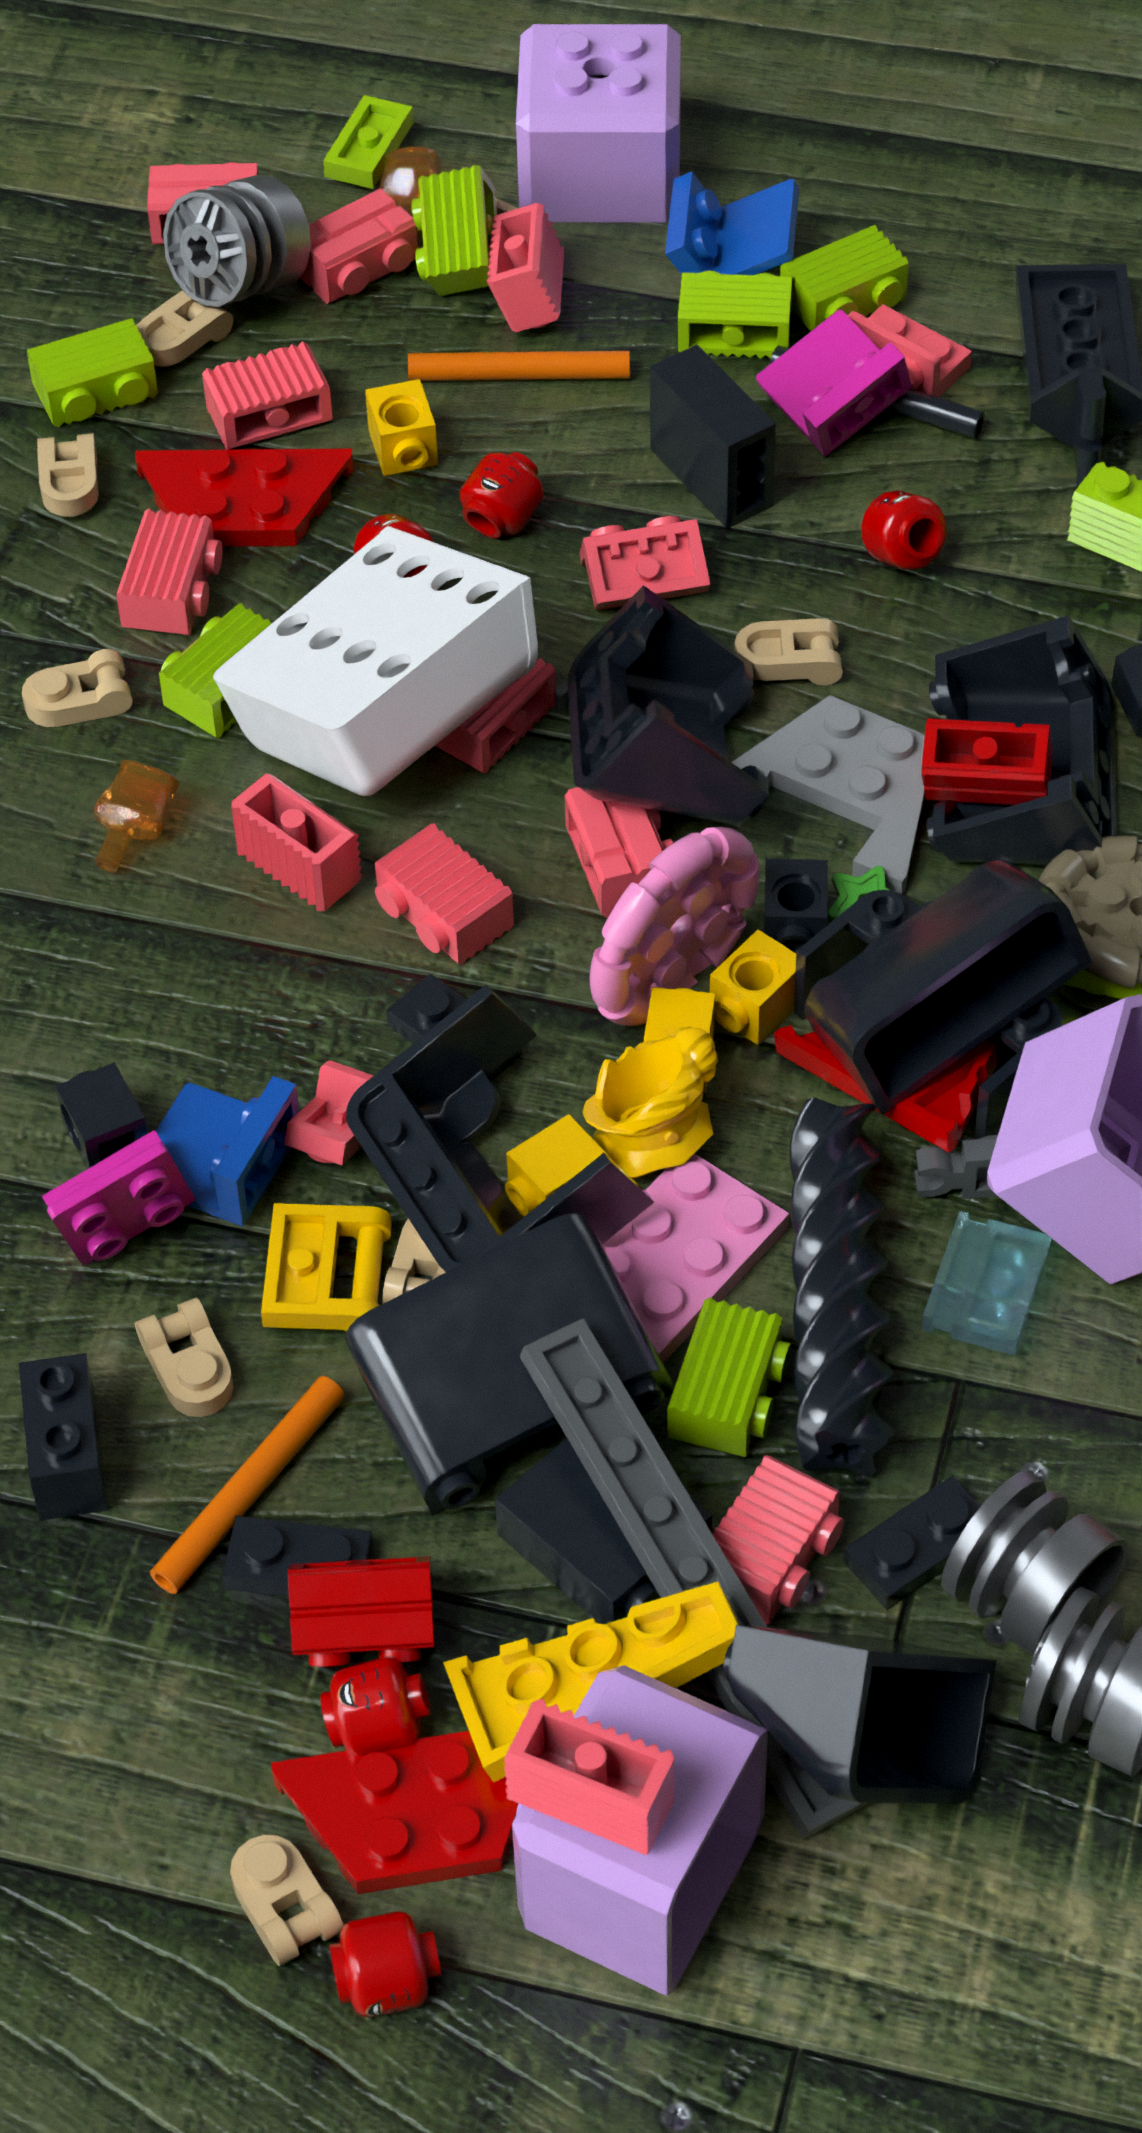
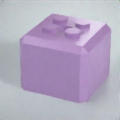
[516,24,681,222]
[987,994,1142,1284]
[512,1665,768,1996]

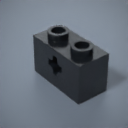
[19,1353,108,1521]

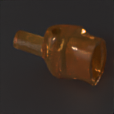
[380,147,441,234]
[94,760,179,873]

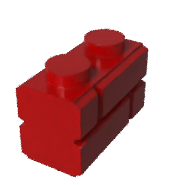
[921,718,1053,805]
[288,1556,435,1667]

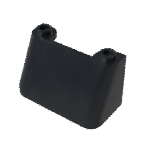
[567,585,769,824]
[927,615,1117,865]
[345,1213,674,1516]

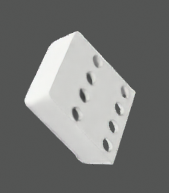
[213,526,538,796]

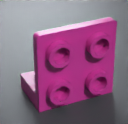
[756,310,912,457]
[42,1130,196,1267]

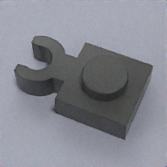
[914,1135,999,1199]

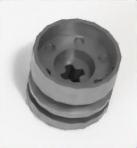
[163,175,311,307]
[941,1471,1128,1657]
[1018,1587,1142,1777]

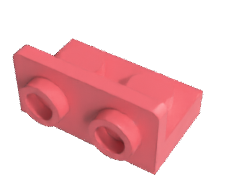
[848,304,972,397]
[579,516,711,611]

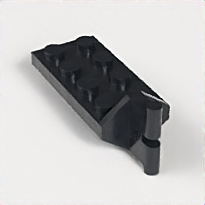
[1015,264,1142,488]

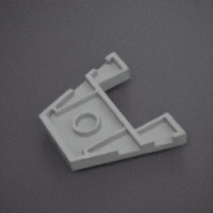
[731,695,925,894]

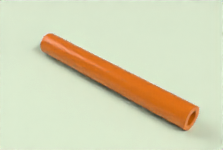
[408,351,630,381]
[150,1376,345,1594]

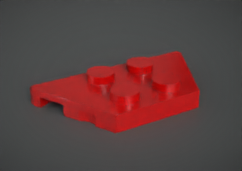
[135,448,354,547]
[774,1025,997,1153]
[271,1731,519,1895]

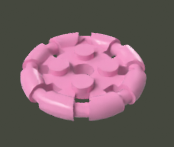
[589,827,760,1026]

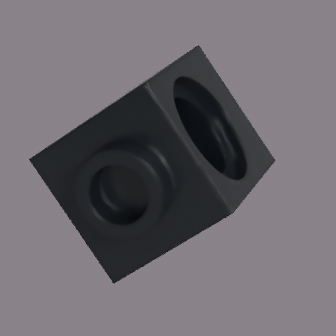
[764,859,828,953]
[55,1062,147,1169]

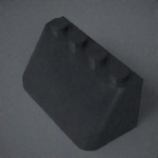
[804,860,1093,1115]
[724,1625,997,1803]

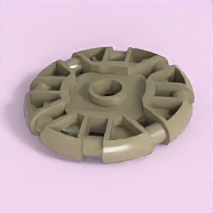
[1038,836,1142,988]

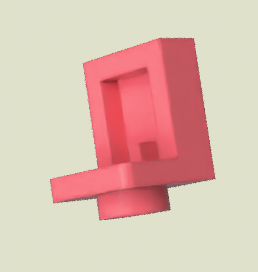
[284,1060,374,1166]

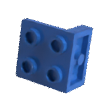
[665,172,799,275]
[156,1076,299,1227]

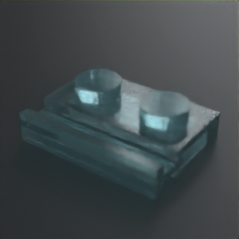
[922,1211,1052,1355]

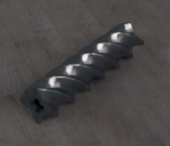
[789,1098,895,1476]

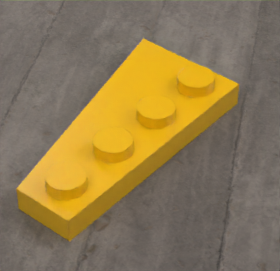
[443,1581,740,1782]

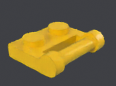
[261,1203,392,1332]

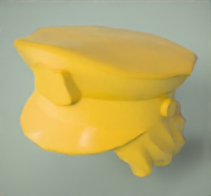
[582,1026,718,1178]

